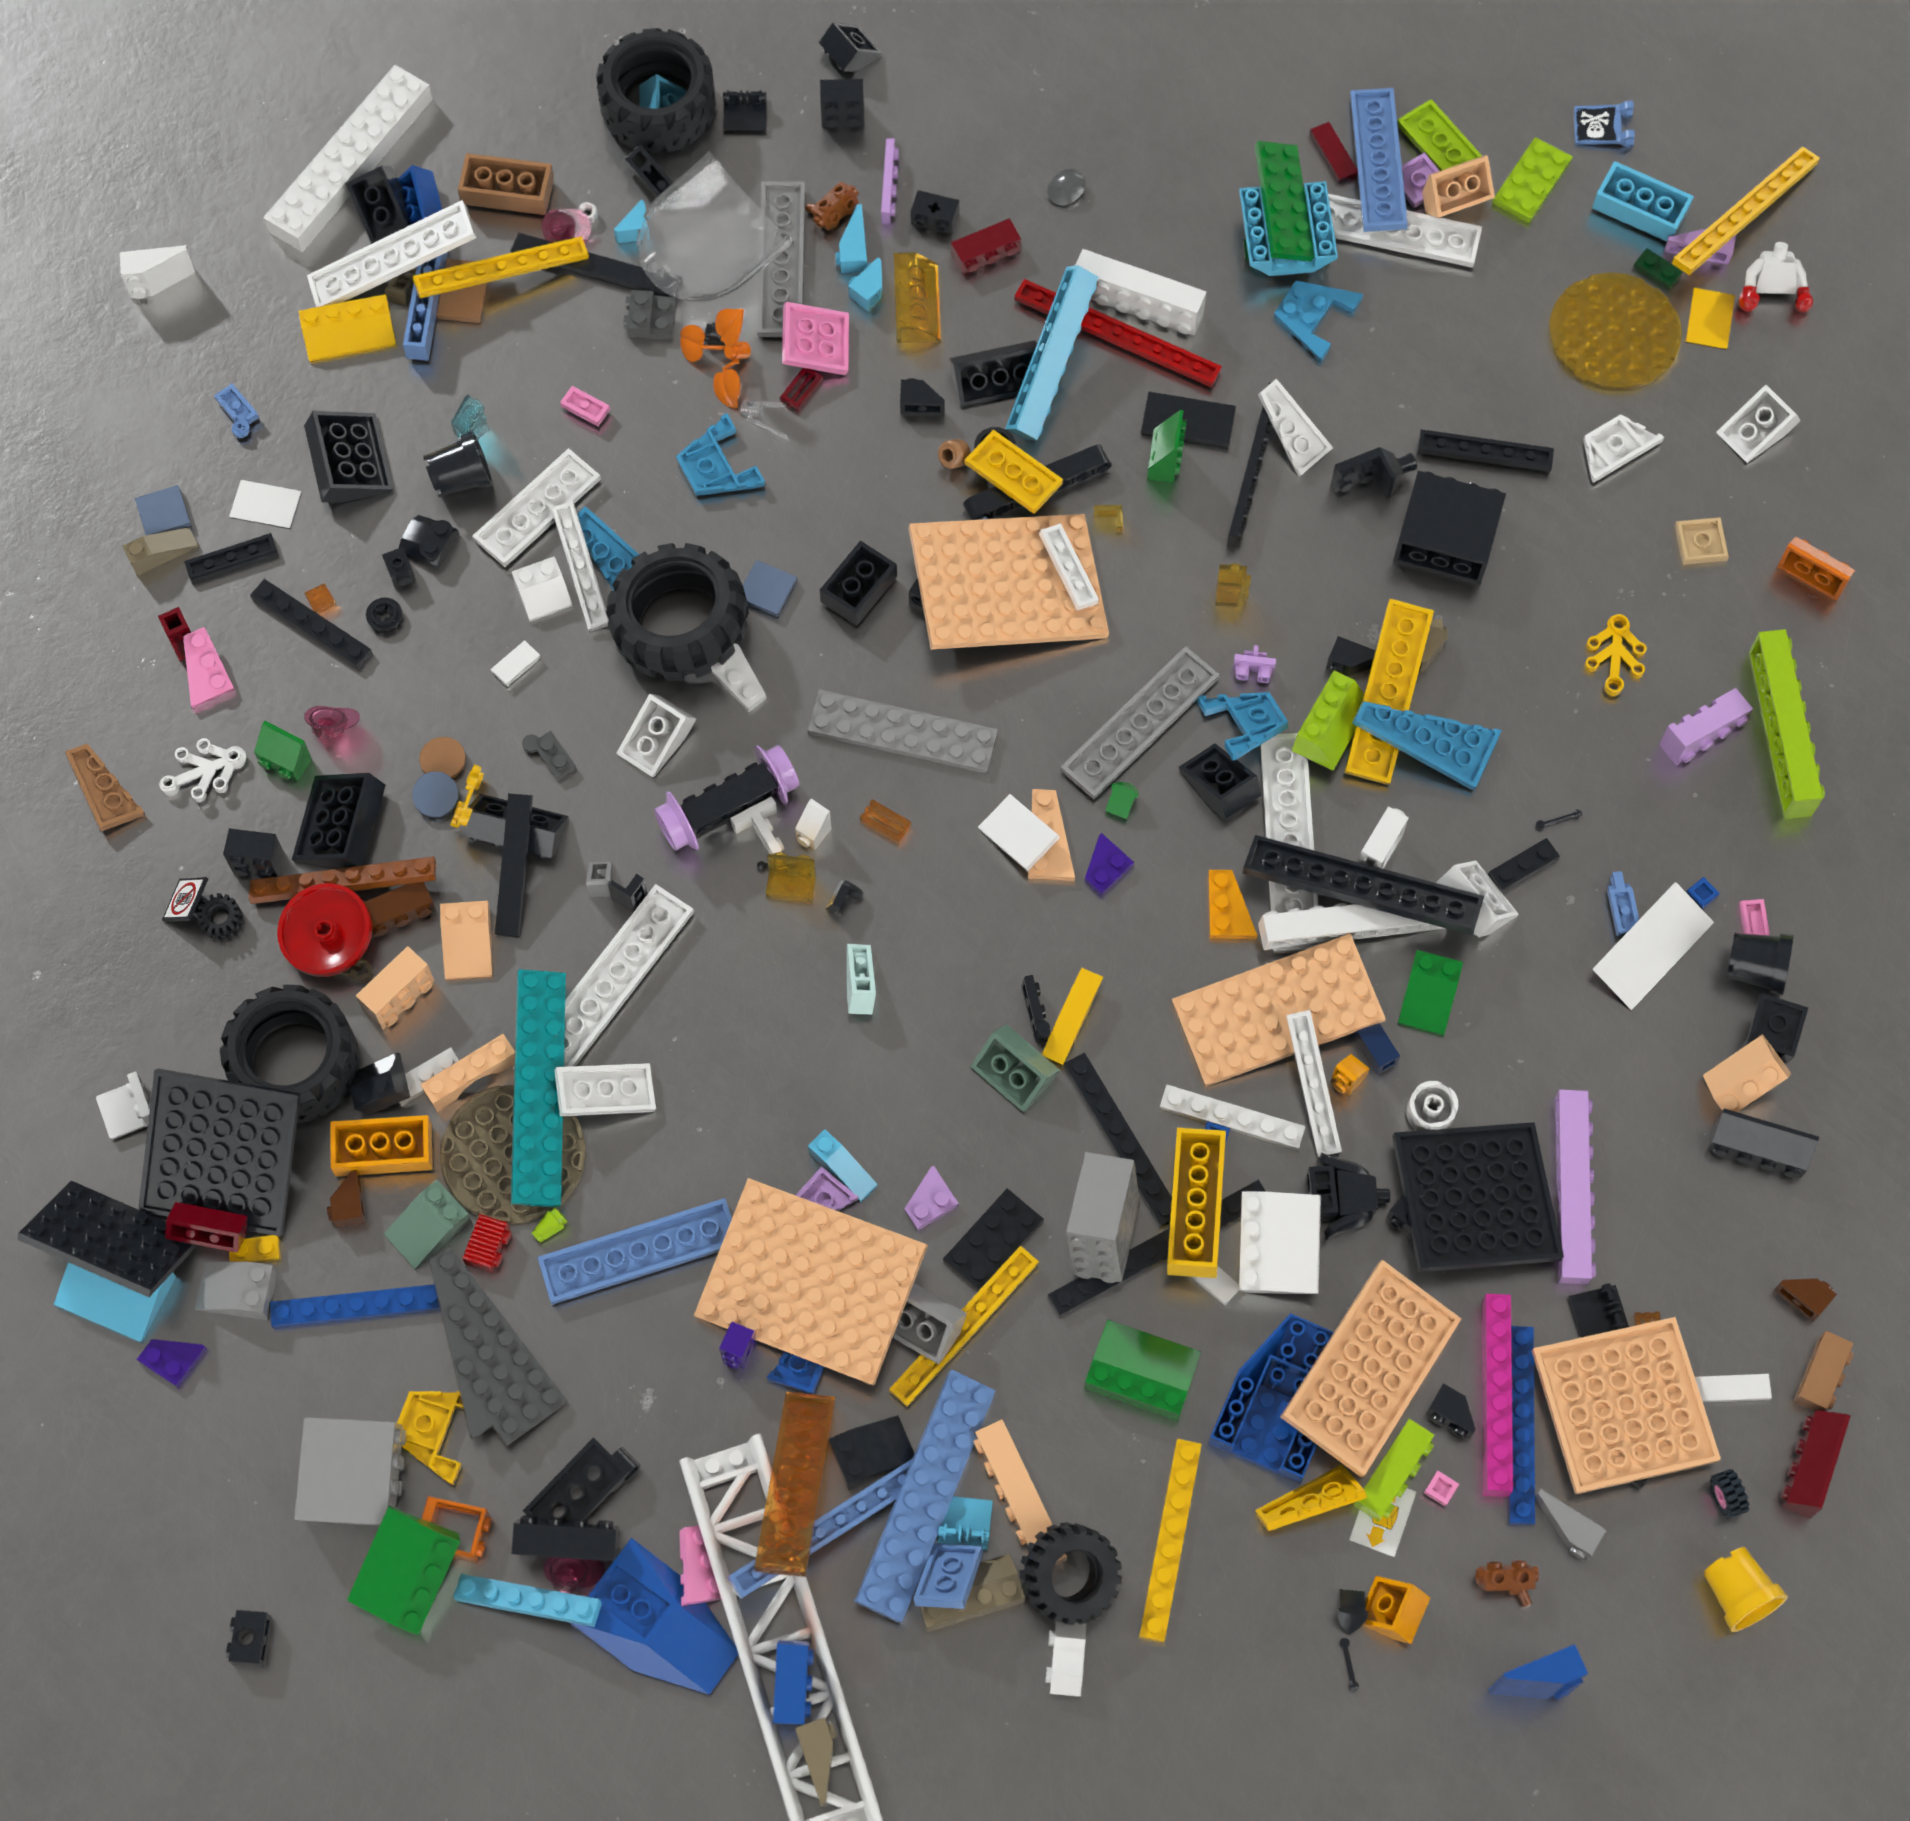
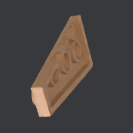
[65,744,145,832]

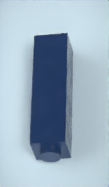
[1352,1023,1400,1074]

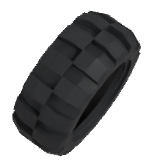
[606,543,749,681]

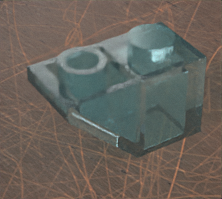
[451,395,489,439]

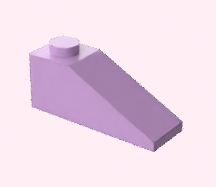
[1664,229,1736,265]

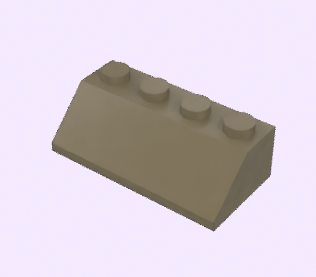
[915,1554,1025,1632]

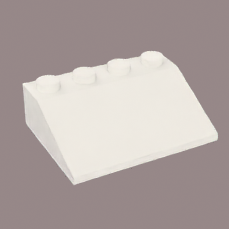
[1239,1192,1321,1294]

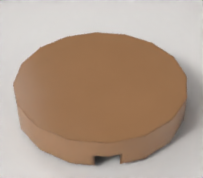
[419,737,466,780]

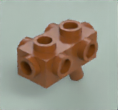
[805,181,859,231]
[1475,1561,1539,1607]

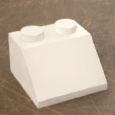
[512,556,573,622]

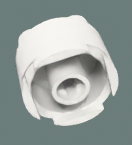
[1406,1081,1458,1131]

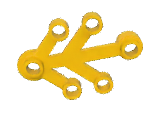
[1584,614,1647,696]
[450,764,484,828]

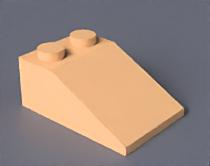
[440,901,493,980]

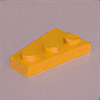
[1208,870,1258,939]

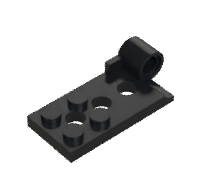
[523,1437,641,1523]

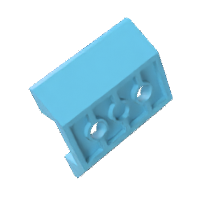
[1239,181,1338,276]

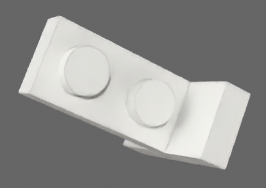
[731,796,784,862]

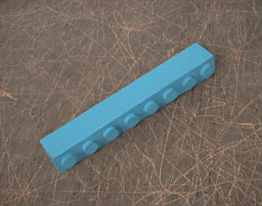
[1005,265,1098,441]

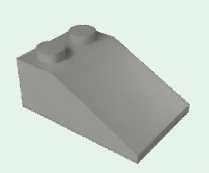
[195,1262,278,1320]

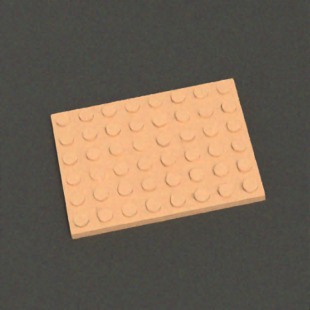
[908,514,1109,650]
[694,1178,928,1386]

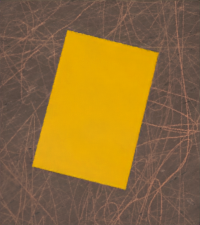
[1686,288,1735,349]

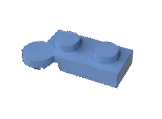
[214,384,259,438]

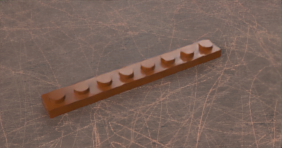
[248,856,436,904]

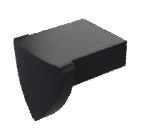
[826,879,864,913]
[1337,1589,1368,1634]

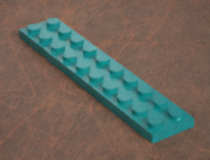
[511,969,566,1207]

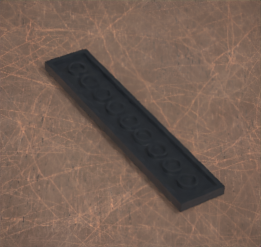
[1242,835,1484,936]

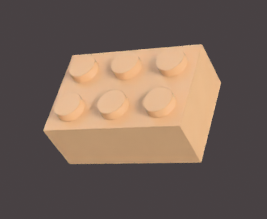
[356,946,434,1030]

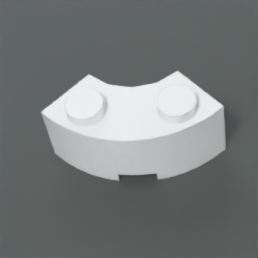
[1045,1621,1086,1697]

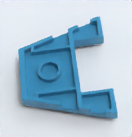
[1274,281,1363,363]
[676,413,766,496]
[1197,692,1288,761]

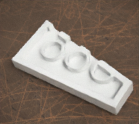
[1258,379,1333,477]

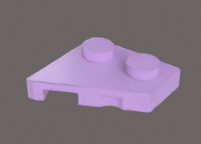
[904,1166,959,1231]

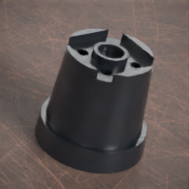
[423,430,493,498]
[1726,932,1794,995]

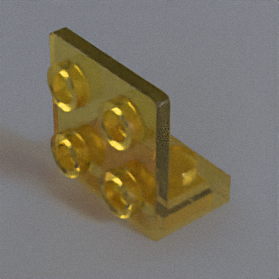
[766,852,816,903]

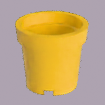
[1704,1547,1788,1632]

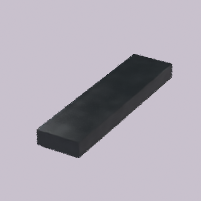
[184,533,279,584]

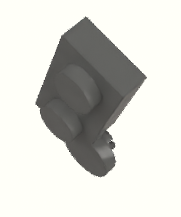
[522,731,577,781]

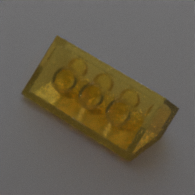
[894,252,941,343]

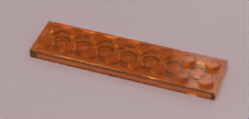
[754,1391,835,1577]

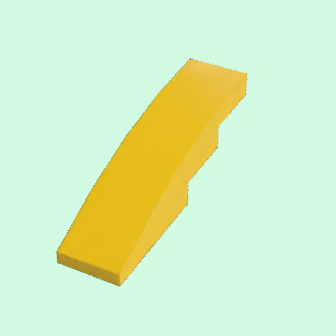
[1042,968,1104,1065]

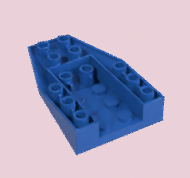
[1208,1313,1334,1484]
[571,1537,739,1695]

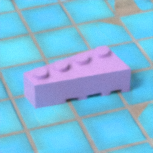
[1659,688,1753,765]

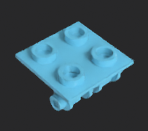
[938,1496,993,1551]

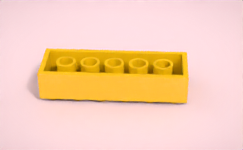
[1167,1128,1226,1278]

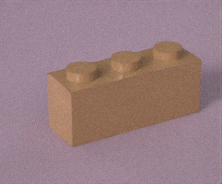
[1794,1330,1854,1411]

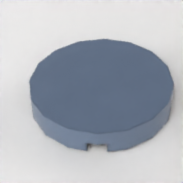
[412,772,459,818]

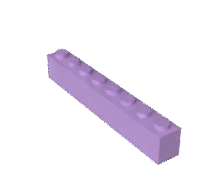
[1555,1090,1596,1285]

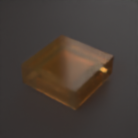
[304,583,336,613]

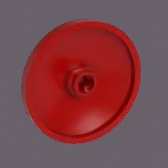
[277,883,372,977]

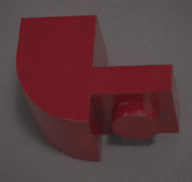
[158,607,191,663]

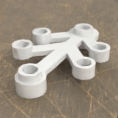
[159,738,246,802]

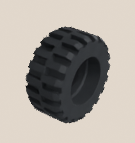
[1020,1522,1122,1625]

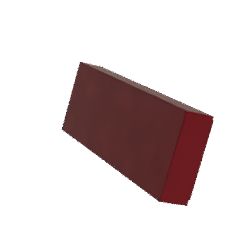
[1309,122,1358,183]

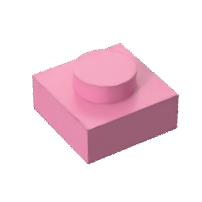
[1424,1470,1459,1507]

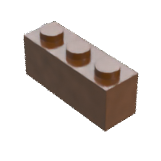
[364,882,436,937]

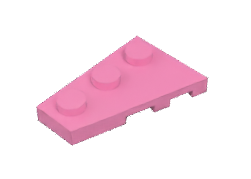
[183,627,235,708]
[680,1525,722,1606]

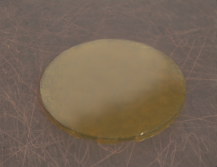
[1548,272,1682,391]

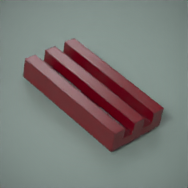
[779,368,823,412]

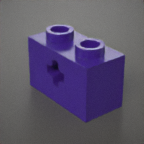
[719,1321,757,1370]

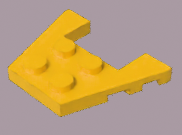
[397,1391,464,1486]

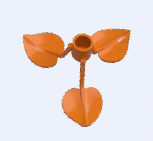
[680,308,751,409]

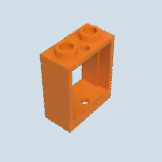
[422,1496,492,1563]

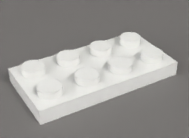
[554,1063,656,1116]

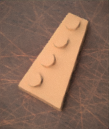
[1028,789,1075,881]

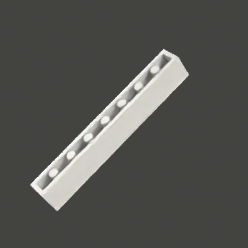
[1258,903,1446,950]

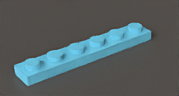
[453,1574,602,1627]

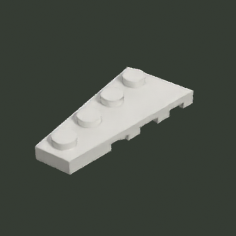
[711,644,766,712]

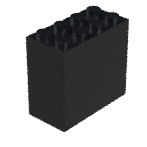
[1393,471,1506,584]

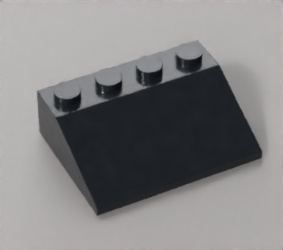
[304,411,394,503]
[291,773,386,869]

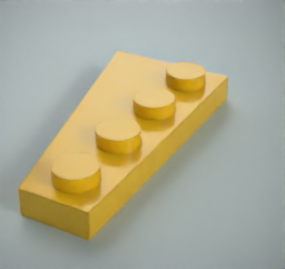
[1255,1464,1367,1531]

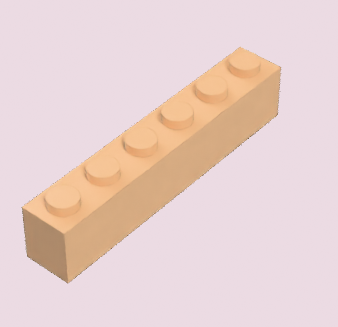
[973,1419,1067,1566]

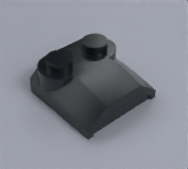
[399,515,459,570]

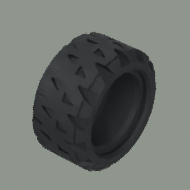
[596,28,716,153]
[220,985,360,1124]

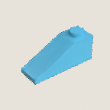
[835,204,867,274]
[808,1129,878,1202]

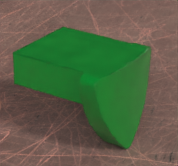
[1105,782,1139,819]

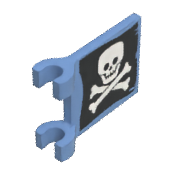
[1574,101,1635,147]

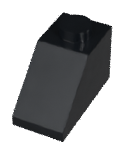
[900,378,945,415]
[1326,636,1376,677]

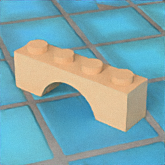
[420,1034,515,1112]

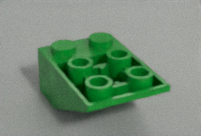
[1147,410,1187,483]

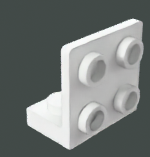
[96,1071,150,1140]

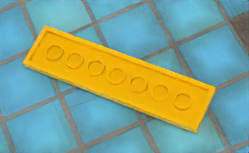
[1344,599,1434,785]

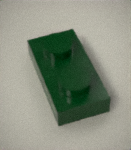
[1633,248,1683,290]

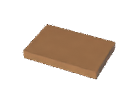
[436,259,488,323]

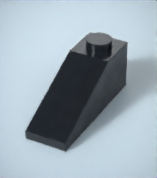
[622,144,684,209]

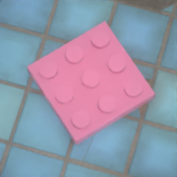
[782,302,849,375]

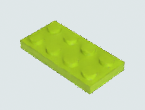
[1397,99,1482,171]
[1492,137,1573,223]

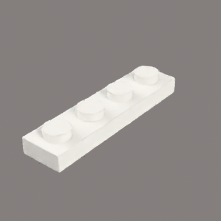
[1039,524,1099,611]

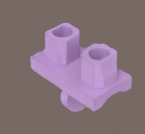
[1232,645,1276,683]

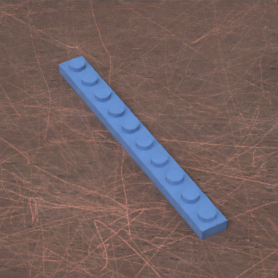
[727,1459,912,1599]

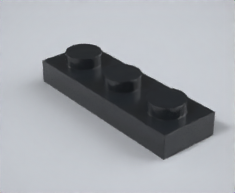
[1488,838,1560,893]

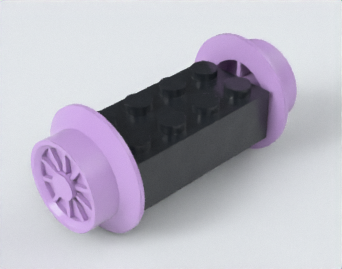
[653,745,800,851]

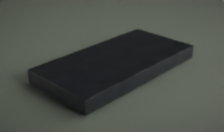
[1141,391,1236,448]

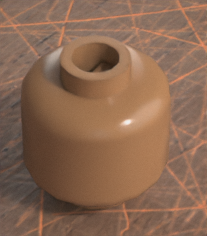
[938,439,971,469]

